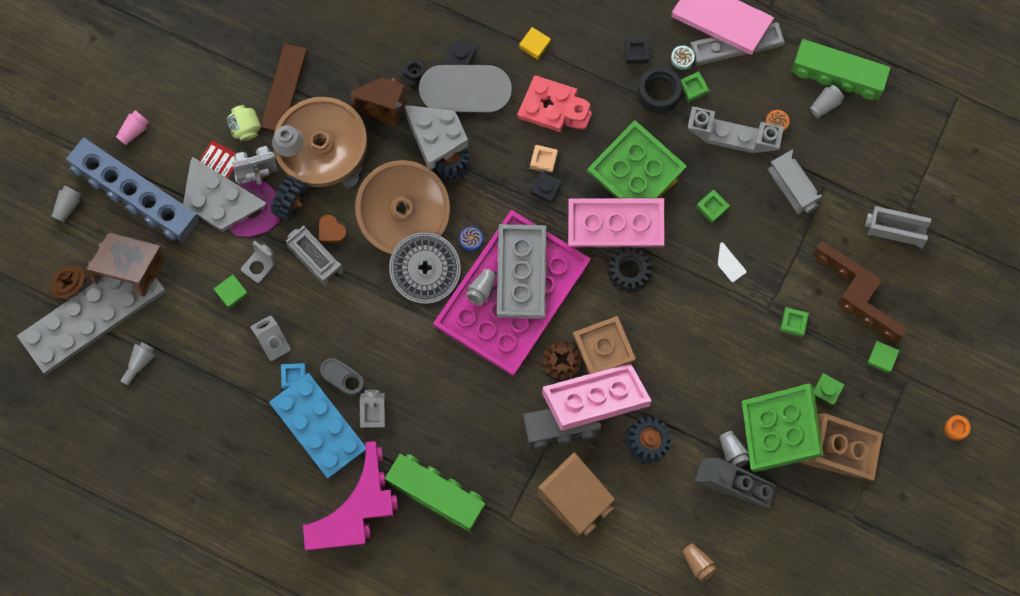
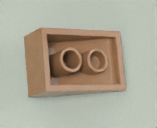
[800,413,883,481]

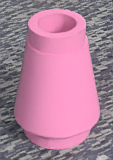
[116,111,149,146]

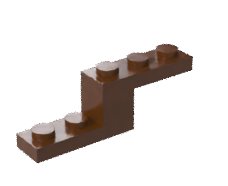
[813,241,908,343]

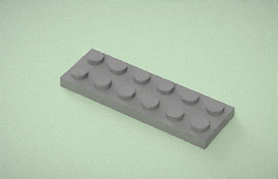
[17,276,166,375]

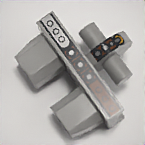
[232,146,278,185]

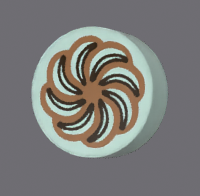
[671,46,694,70]

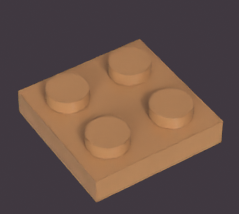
[573,316,636,374]

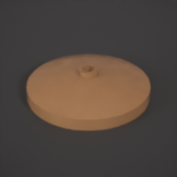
[273,97,368,187]
[355,160,450,254]

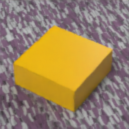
[519,27,551,60]

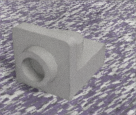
[360,390,385,428]

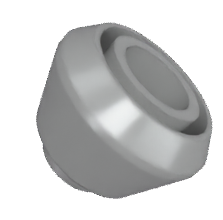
[272,126,304,157]

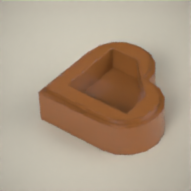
[319,215,347,243]

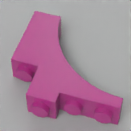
[303,441,398,551]

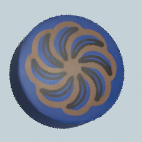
[459,227,483,252]

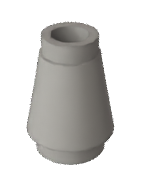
[809,85,844,118]
[51,186,82,222]
[466,269,496,306]
[719,431,750,468]

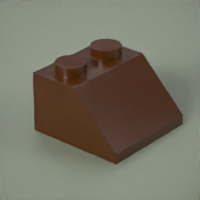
[350,77,406,127]

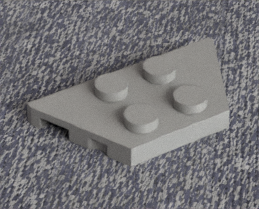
[404,106,468,170]
[183,157,267,232]

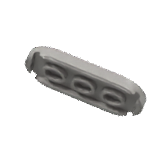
[419,65,512,112]

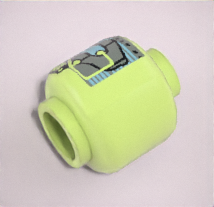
[227,105,261,142]

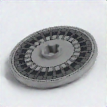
[389,232,461,304]

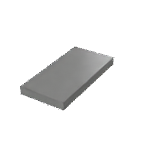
[497,224,546,319]

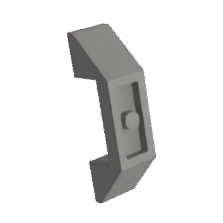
[687,106,784,153]

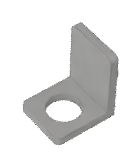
[241,241,276,284]
[250,316,291,361]

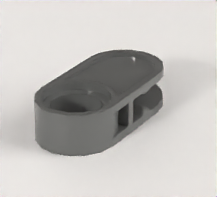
[320,358,364,396]

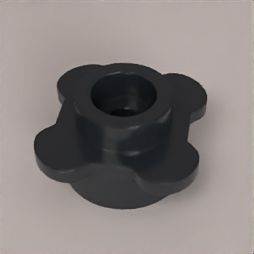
[401,60,426,85]

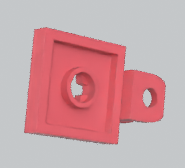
[517,75,592,132]

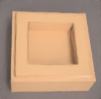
[530,145,558,174]

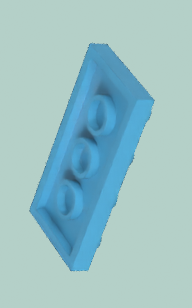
[269,373,366,480]

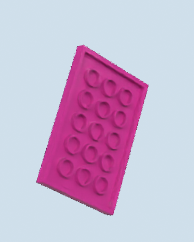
[433,210,591,377]

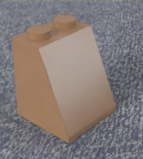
[537,453,615,538]

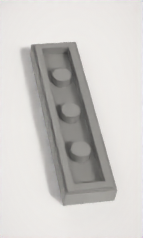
[690,22,785,66]

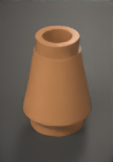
[682,543,717,582]

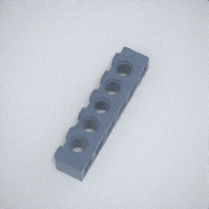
[66,137,200,243]

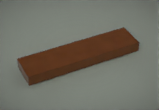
[261,44,307,132]

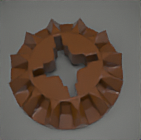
[50,265,87,300]
[543,341,581,380]

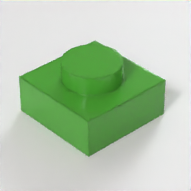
[814,373,844,407]

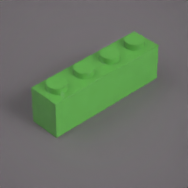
[791,39,891,100]
[385,454,485,532]

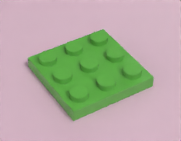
[587,120,687,199]
[742,383,824,472]

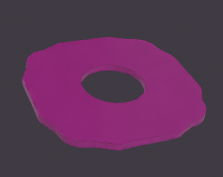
[229,180,280,238]

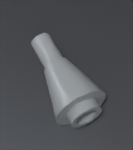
[121,342,156,386]

